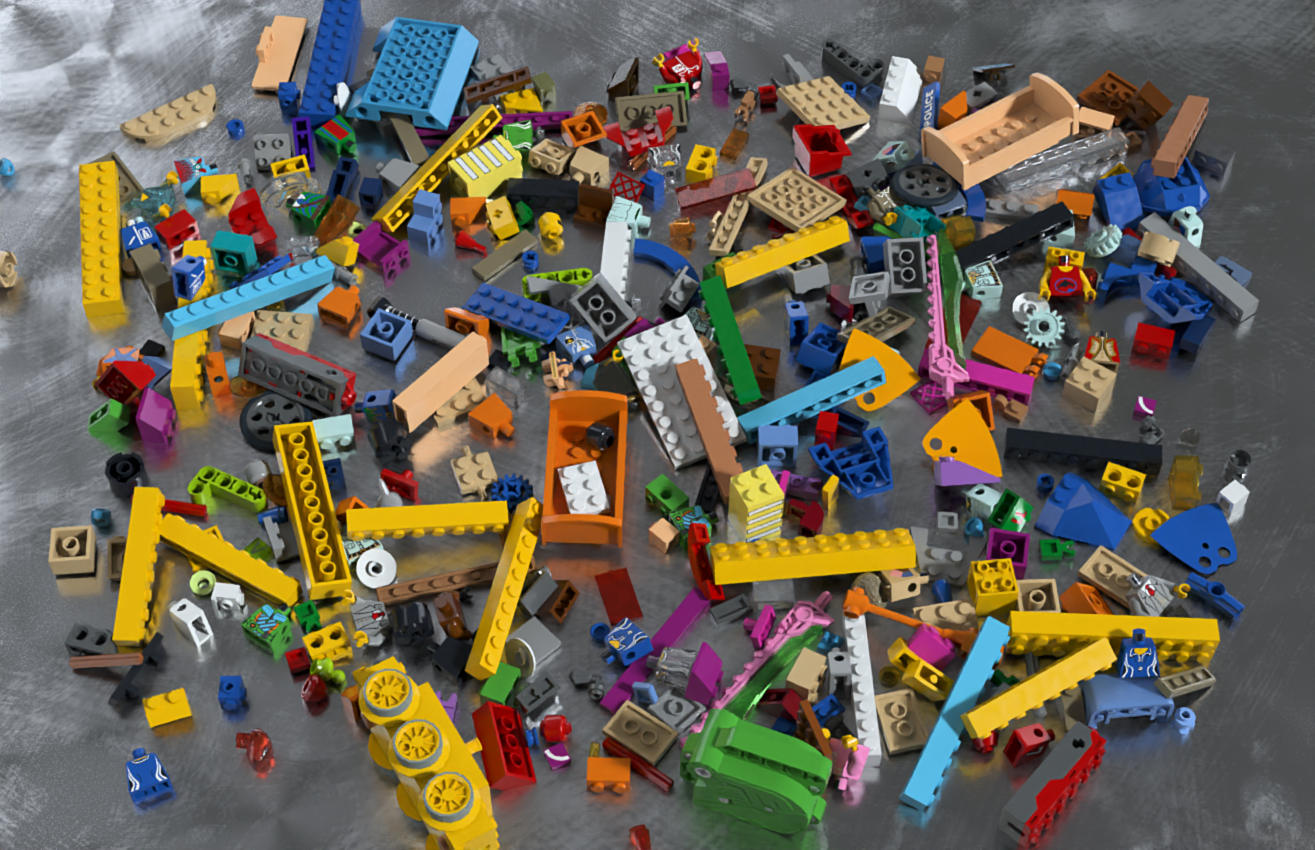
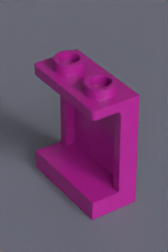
[353,220,409,274]

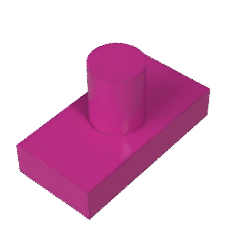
[743,604,776,650]

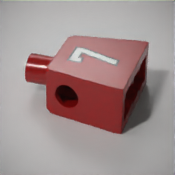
[1003,723,1055,769]

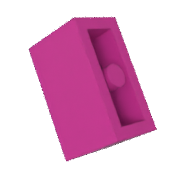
[907,623,956,672]

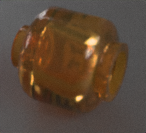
[669,217,696,241]

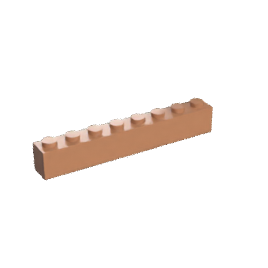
[1151,95,1209,178]
[675,358,743,505]

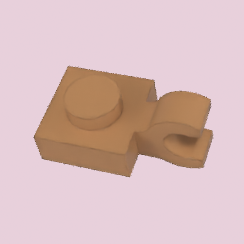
[735,90,756,121]
[993,394,1029,424]

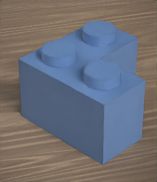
[407,189,444,244]

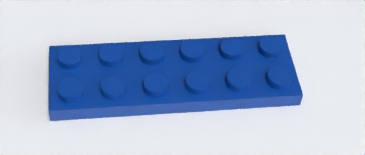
[461,282,570,345]

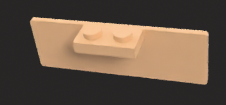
[251,15,308,91]

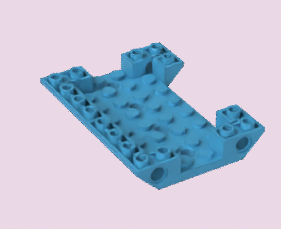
[345,17,479,130]

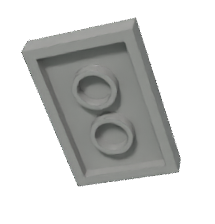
[470,54,526,102]

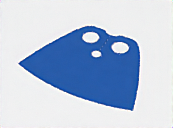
[1150,502,1237,574]

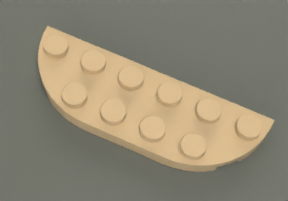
[119,84,216,141]

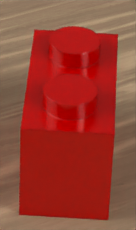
[154,209,199,251]
[1131,322,1175,359]
[814,411,839,451]

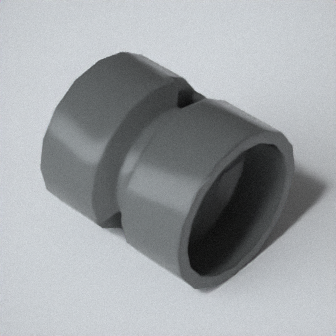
[1222,448,1253,483]

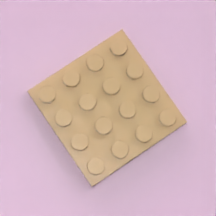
[776,76,871,130]
[746,167,847,232]

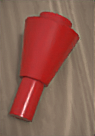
[453,230,487,254]

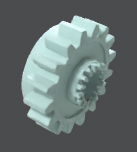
[1083,224,1122,258]
[1024,307,1065,348]

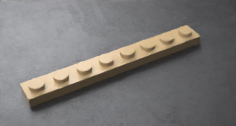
[709,157,768,257]

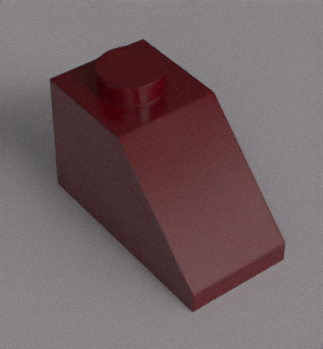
[826,285,853,323]
[754,688,802,721]

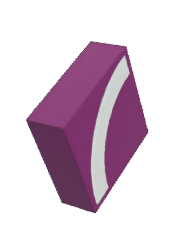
[1133,396,1157,417]
[543,742,571,771]

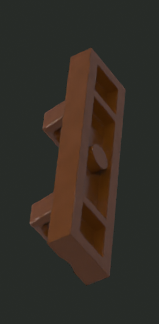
[463,66,532,104]

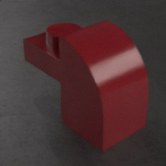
[787,498,824,538]

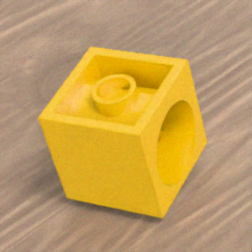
[966,558,1019,617]

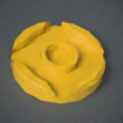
[1132,508,1170,544]

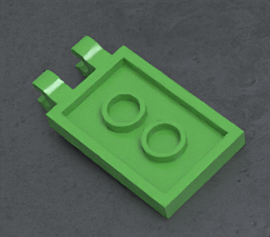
[501,327,540,368]

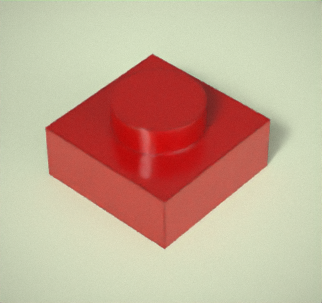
[758,85,778,104]
[285,647,311,674]

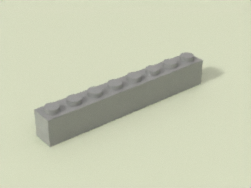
[1136,212,1259,322]

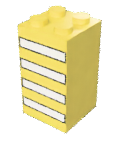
[448,135,523,199]
[728,464,784,543]

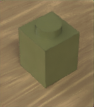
[531,71,556,102]

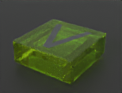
[243,537,272,560]

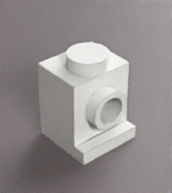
[211,582,244,611]

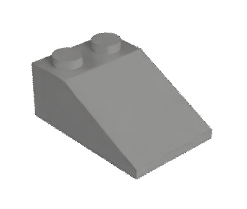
[779,254,830,294]

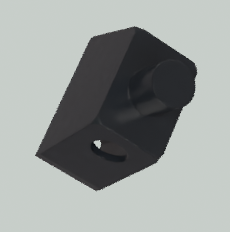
[426,637,473,687]

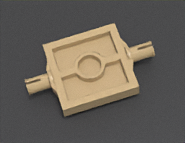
[450,446,498,502]

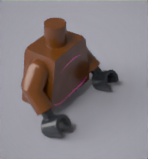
[432,587,478,642]

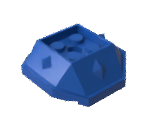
[1133,157,1210,217]

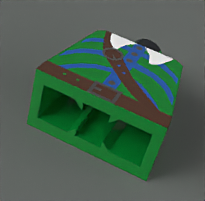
[286,192,332,232]

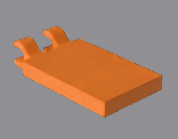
[971,326,1048,381]

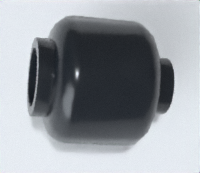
[586,422,615,450]

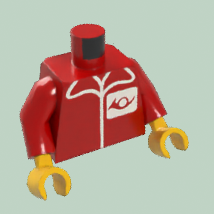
[652,38,703,89]

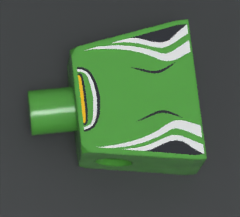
[493,120,533,157]

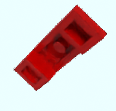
[829,174,874,229]
[688,523,725,600]

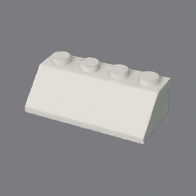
[878,56,923,124]

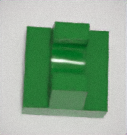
[513,201,535,226]

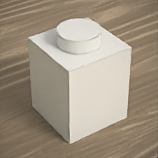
[1215,480,1250,515]

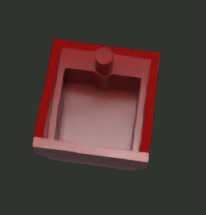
[792,124,852,177]

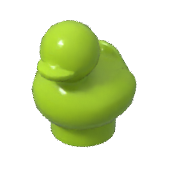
[310,657,345,684]

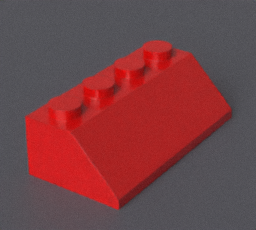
[95,360,156,406]
[472,701,537,791]

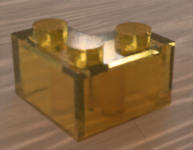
[939,215,976,254]
[1168,455,1203,510]

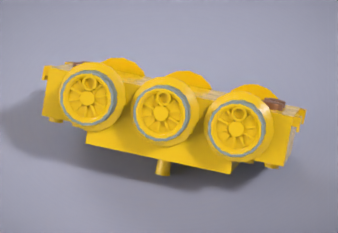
[352,656,500,850]

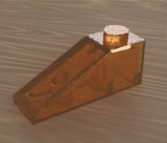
[311,194,360,247]

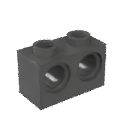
[65,623,116,656]

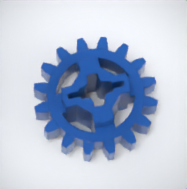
[491,474,534,514]

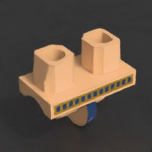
[541,351,573,389]

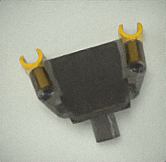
[592,350,643,405]

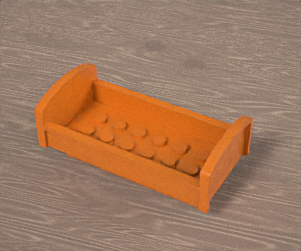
[541,390,628,548]

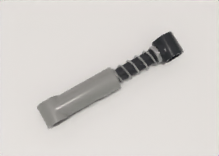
[367,296,469,350]

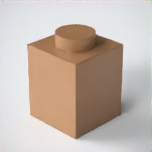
[923,55,945,83]

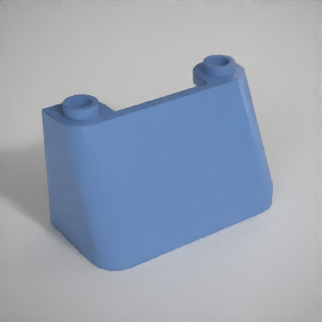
[1077,673,1174,730]

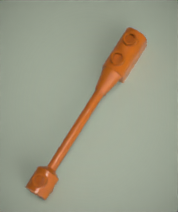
[842,587,1004,670]

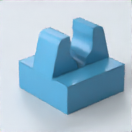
[817,631,844,655]

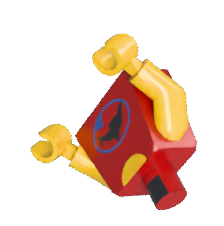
[1038,256,1096,301]

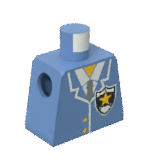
[556,323,596,368]

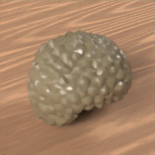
[851,572,888,615]

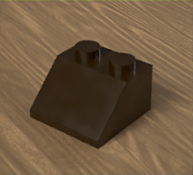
[606,57,639,102]

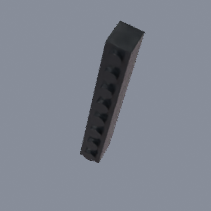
[938,201,1074,287]
[1003,428,1162,475]

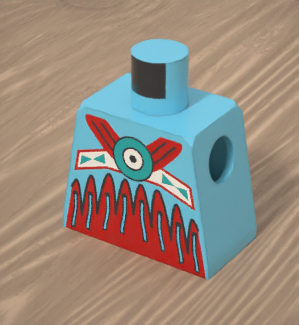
[174,157,219,196]

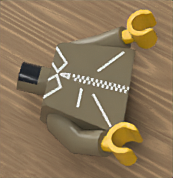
[867,184,923,227]

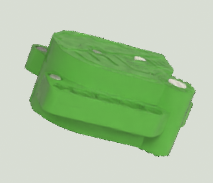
[680,709,833,834]

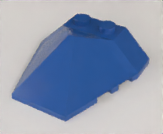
[1138,272,1214,324]
[808,426,894,500]
[1034,472,1132,551]

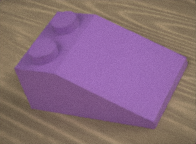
[934,456,1000,486]

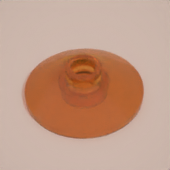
[574,102,608,125]
[229,376,267,398]
[262,474,288,507]

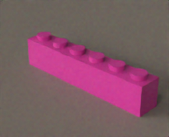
[918,349,1035,406]

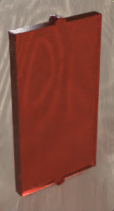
[594,568,643,626]

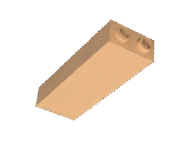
[392,332,489,434]

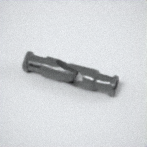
[850,255,869,322]

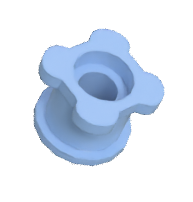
[1169,707,1196,736]

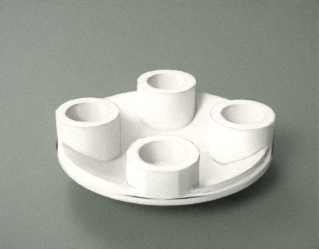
[334,82,352,117]

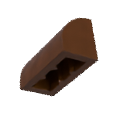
[535,580,580,624]

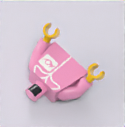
[822,728,870,790]

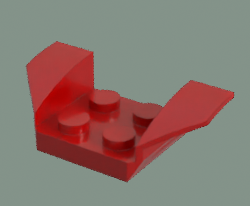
[603,106,674,157]
[228,187,277,245]

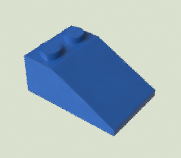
[1092,172,1144,233]
[796,322,847,375]

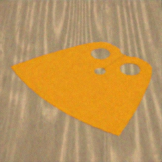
[839,328,921,412]
[922,398,1003,477]

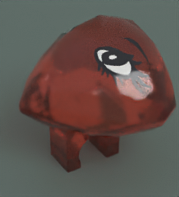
[235,728,272,764]

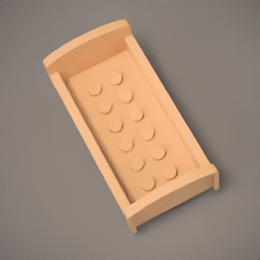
[921,73,1079,191]

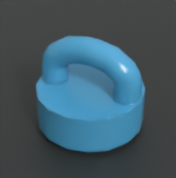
[0,157,15,177]
[1042,362,1062,381]
[91,508,111,527]
[965,517,984,537]

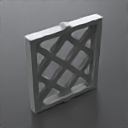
[550,295,585,335]

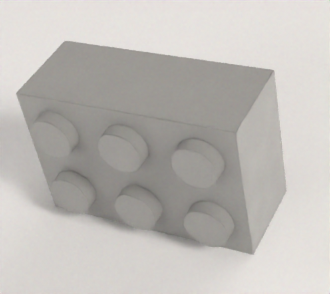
[883,237,928,297]
[570,272,636,343]

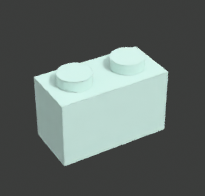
[312,414,356,449]

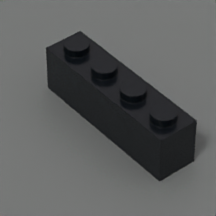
[507,178,580,209]

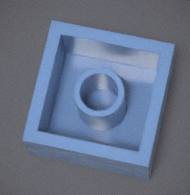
[360,308,413,361]
[757,425,798,467]

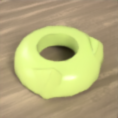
[347,222,367,239]
[190,570,216,596]

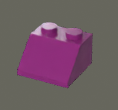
[136,387,176,443]
[685,642,724,705]

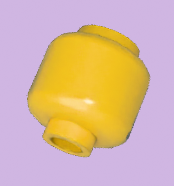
[538,212,563,239]

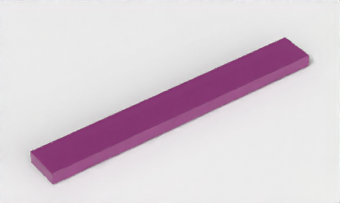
[599,587,711,715]

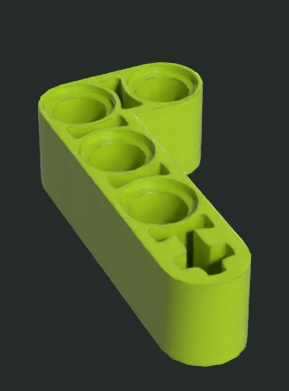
[522,268,593,303]
[187,466,268,514]

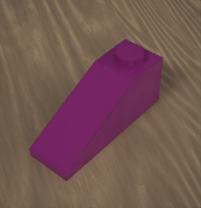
[704,51,730,91]

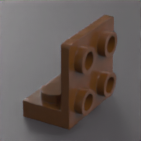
[573,183,614,229]

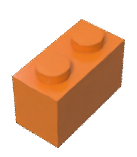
[587,757,631,793]

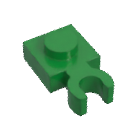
[1038,539,1076,561]
[293,600,322,634]

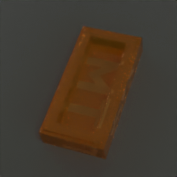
[720,128,749,161]

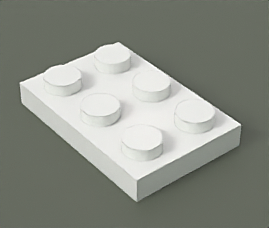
[557,461,610,515]

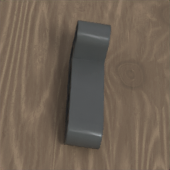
[821,39,885,89]

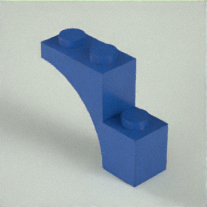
[1096,256,1157,302]

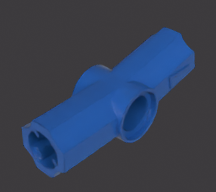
[1184,572,1245,620]

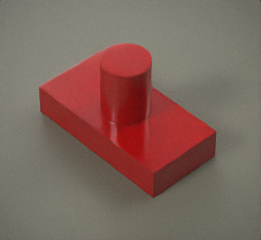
[380,468,419,501]

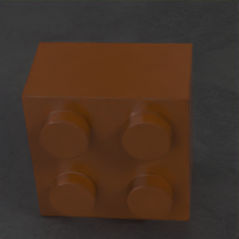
[1121,80,1174,131]
[744,344,781,392]

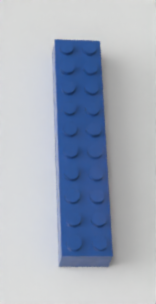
[299,0,361,129]

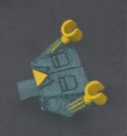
[131,171,178,224]

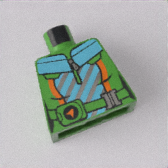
[669,505,719,551]
[241,603,291,653]

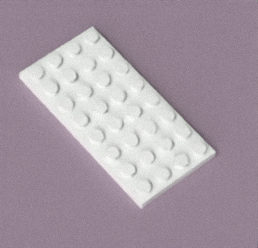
[617,315,747,470]

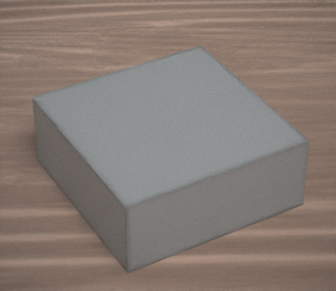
[937,512,958,533]

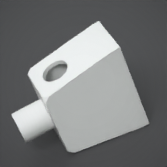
[168,598,213,647]

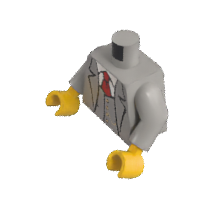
[1126,572,1190,617]
[341,590,392,648]

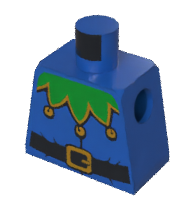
[354,389,397,424]

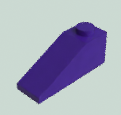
[292,116,315,169]

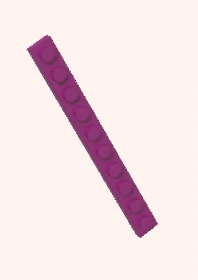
[410,111,573,136]

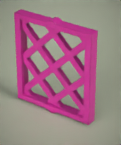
[910,380,947,414]

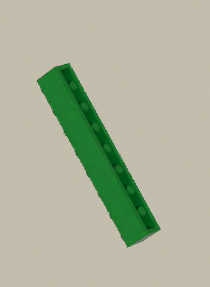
[699,275,762,405]

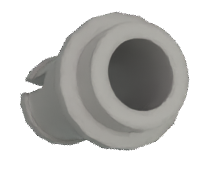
[237,158,253,181]

